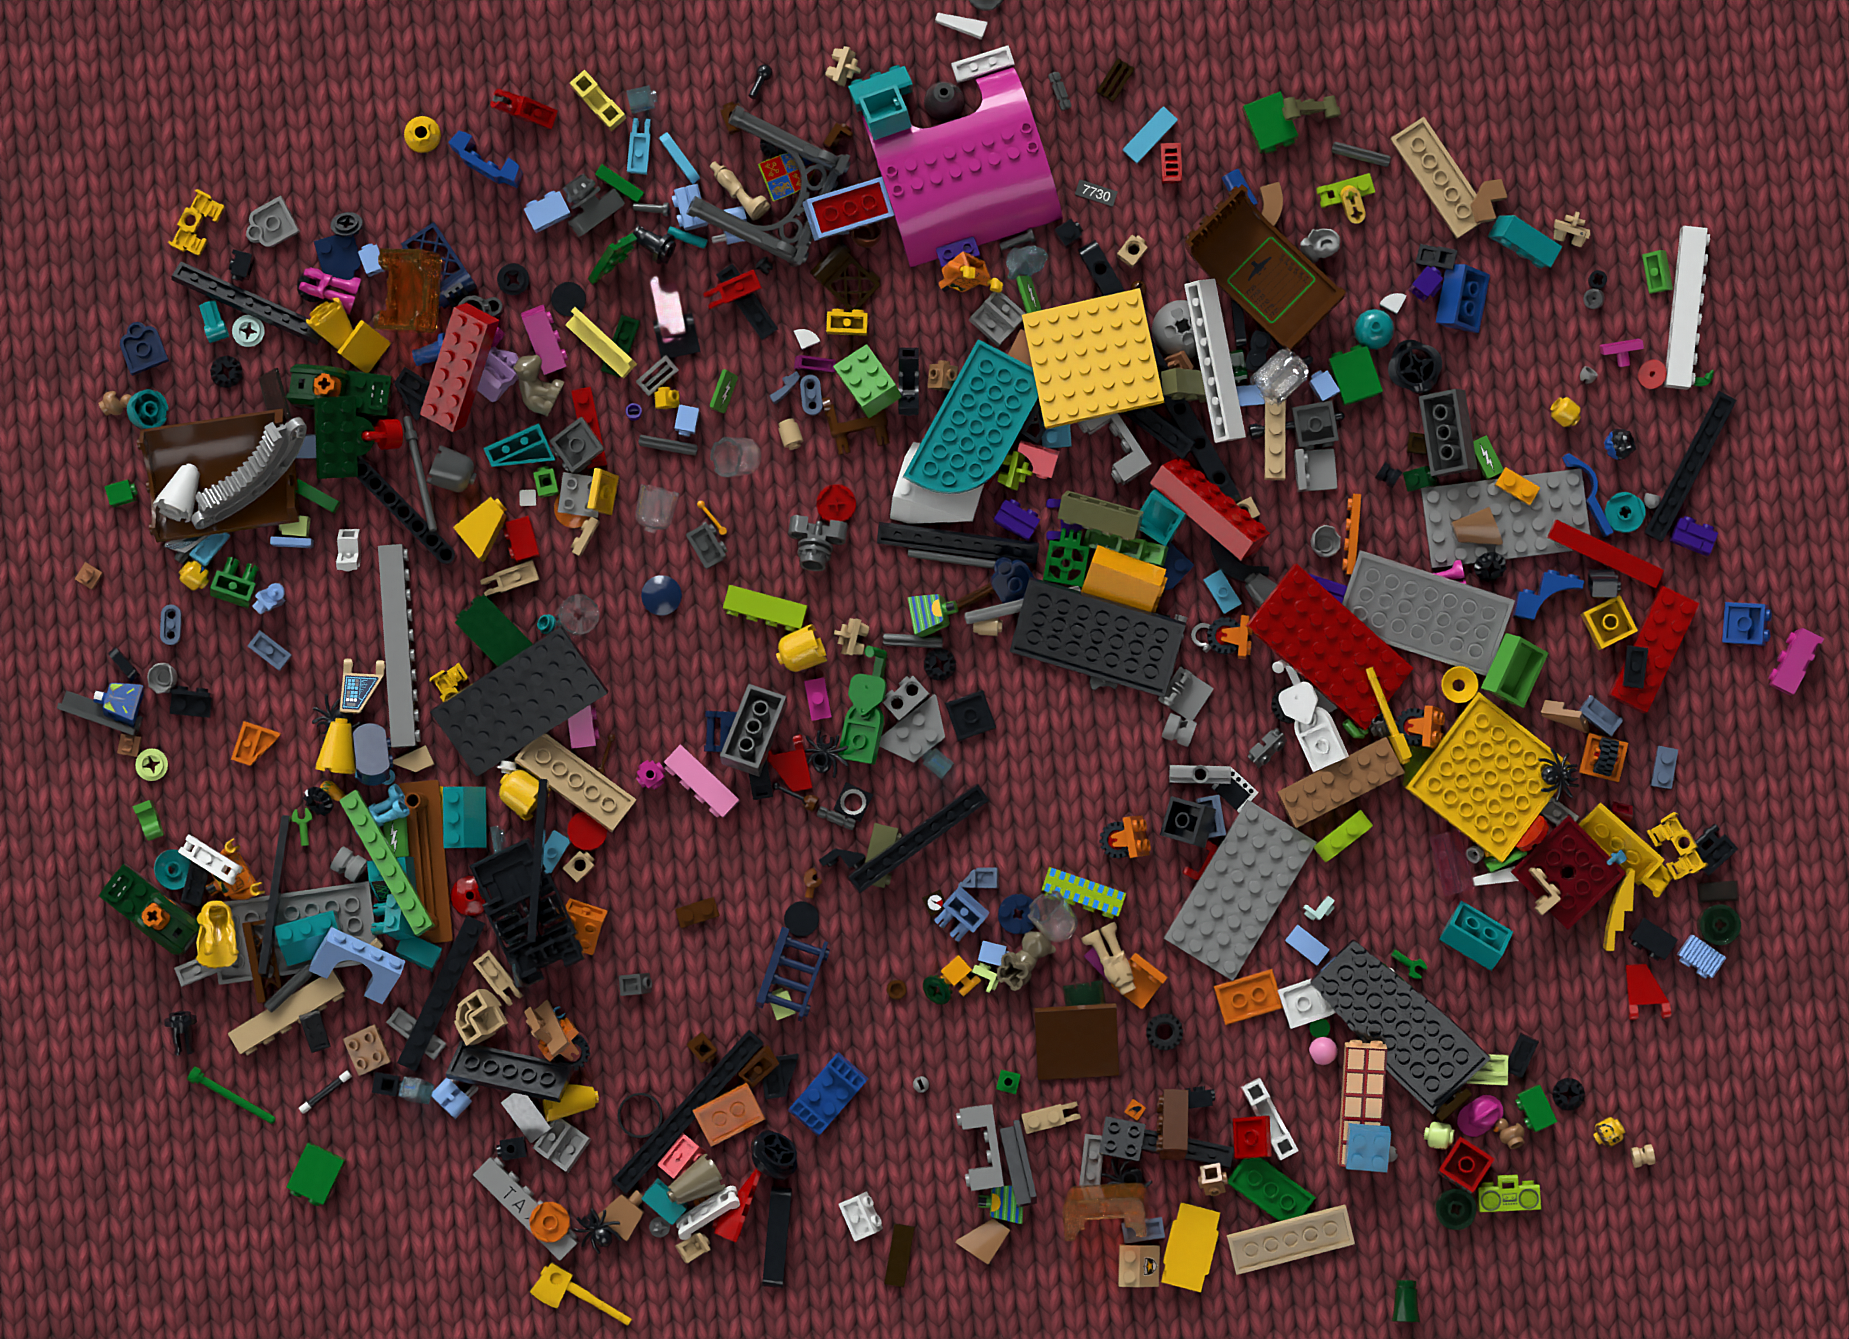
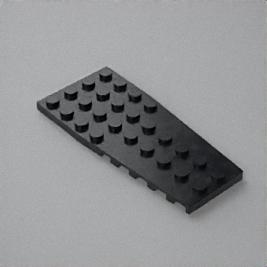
[1310,939,1491,1114]

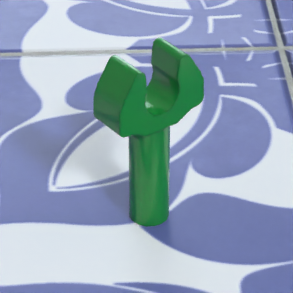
[1391,949,1428,978]

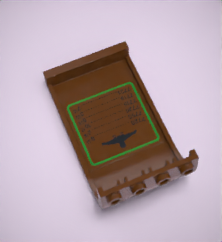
[1185,184,1347,353]

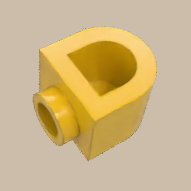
[654,387,679,409]

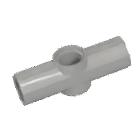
[1169,765,1231,784]

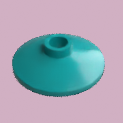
[154,849,191,890]

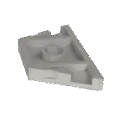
[879,694,945,763]

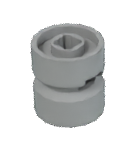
[1161,713,1197,747]
[330,846,368,883]

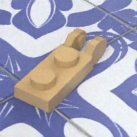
[480,560,540,596]
[473,950,523,1006]
[1021,1101,1081,1134]

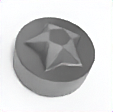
[1583,289,1605,309]
[649,1217,670,1237]

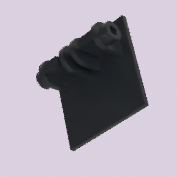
[653,313,701,359]
[1099,1116,1146,1162]

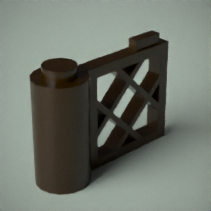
[810,243,881,312]

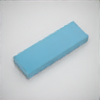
[1122,106,1178,164]

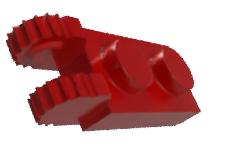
[703,269,762,309]

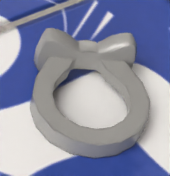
[1191,623,1211,653]

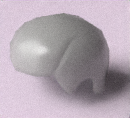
[1310,525,1341,558]
[147,663,178,694]

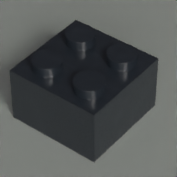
[1160,796,1216,848]

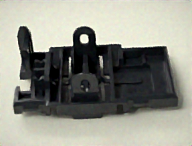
[469,837,586,987]

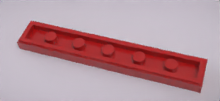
[1547,519,1664,588]

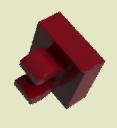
[1611,801,1633,825]

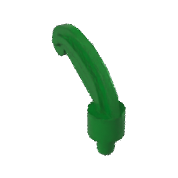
[1694,370,1714,387]

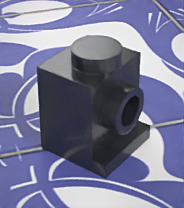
[229,249,255,282]
[372,1072,404,1097]
[1184,1086,1215,1109]
[496,1136,528,1161]

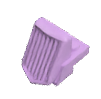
[477,347,519,402]

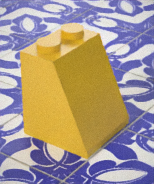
[453,497,507,562]

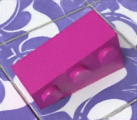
[521,304,569,375]
[1768,628,1824,696]
[568,703,600,748]

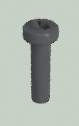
[633,202,670,216]
[999,228,1036,251]

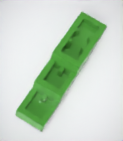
[1083,529,1169,567]

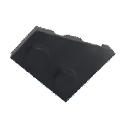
[394,367,430,421]
[762,1053,799,1099]

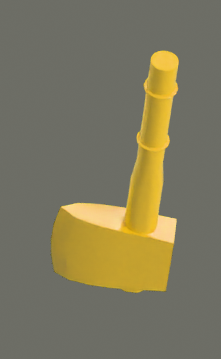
[1366,667,1412,764]
[530,1262,632,1326]

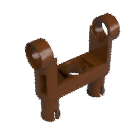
[822,397,890,455]

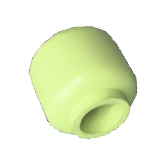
[1424,1122,1455,1150]

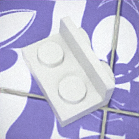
[838,1192,883,1241]

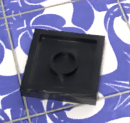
[945,690,996,742]

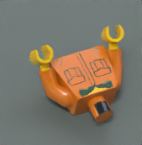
[939,251,1003,292]
[206,838,265,900]

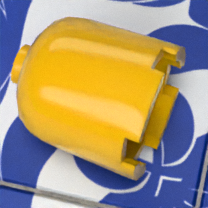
[776,624,827,672]
[499,770,551,821]

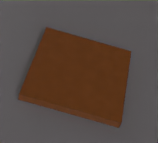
[1034,1003,1119,1080]

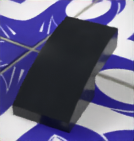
[1415,244,1458,270]

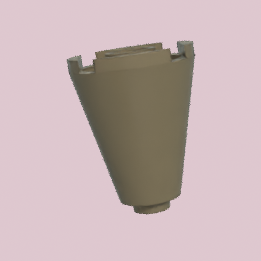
[666,1154,726,1205]

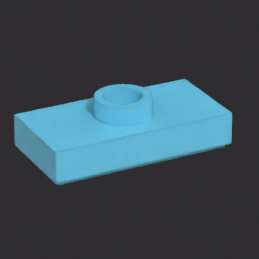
[189,532,230,568]
[1203,570,1242,614]
[543,830,570,873]

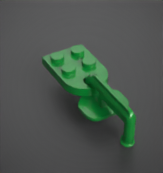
[838,646,887,765]

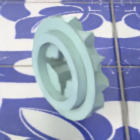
[232,315,265,347]

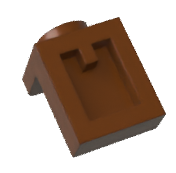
[823,123,853,150]

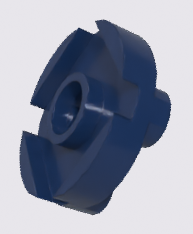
[998,894,1038,934]

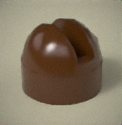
[1130,280,1147,296]

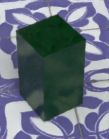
[455,594,533,666]

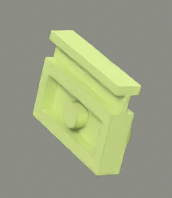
[1467,1054,1509,1085]

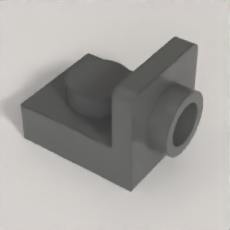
[619,973,652,996]

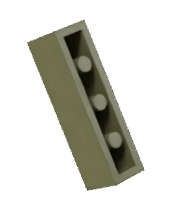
[1057,490,1144,540]

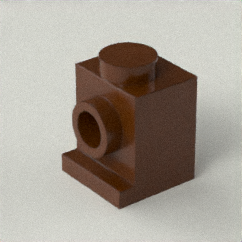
[720,101,742,135]
[686,1031,718,1063]

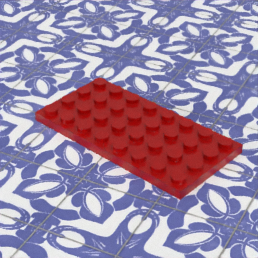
[1246,564,1414,730]

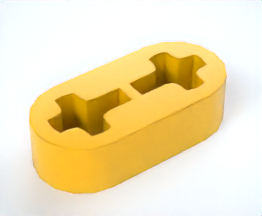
[1340,185,1366,224]

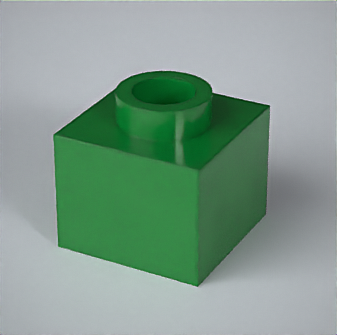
[996,1069,1021,1094]

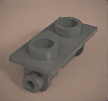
[1247,728,1287,769]

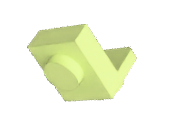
[972,962,999,993]

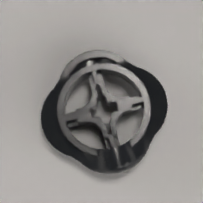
[1388,340,1442,393]
[751,1130,798,1180]

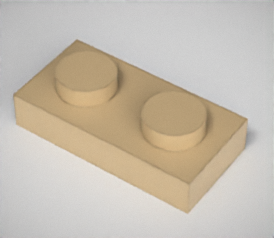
[571,517,600,558]

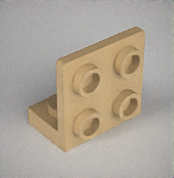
[1528,868,1561,915]

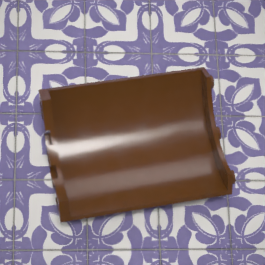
[137,409,299,543]

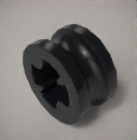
[1588,270,1607,289]

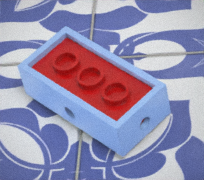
[802,177,894,241]

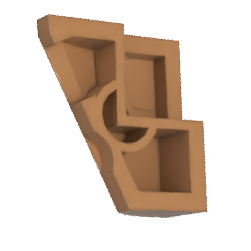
[1451,507,1503,545]
[1541,700,1589,733]
[955,1218,1010,1264]

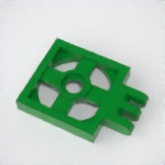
[1043,528,1089,587]

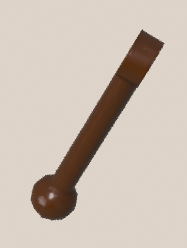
[597,734,615,774]

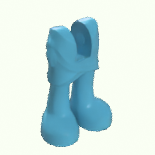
[355,784,410,835]

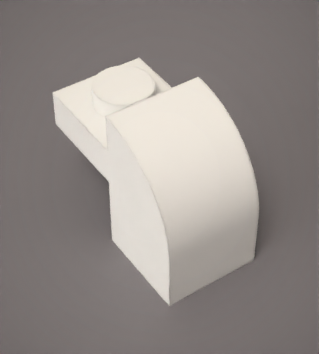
[336,529,361,571]

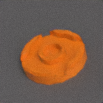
[529,1202,570,1243]

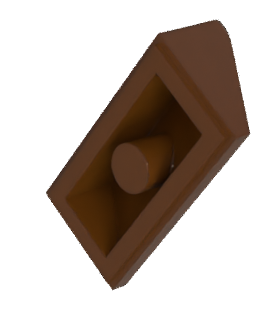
[738,1045,779,1088]

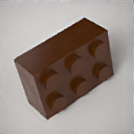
[1156,1089,1189,1160]

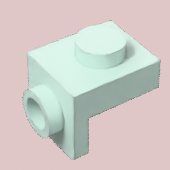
[1303,896,1335,921]

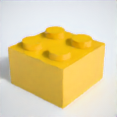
[1580,595,1638,651]

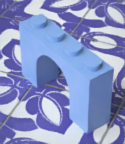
[308,927,405,1004]

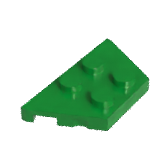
[588,233,637,285]

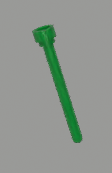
[187,1066,276,1124]

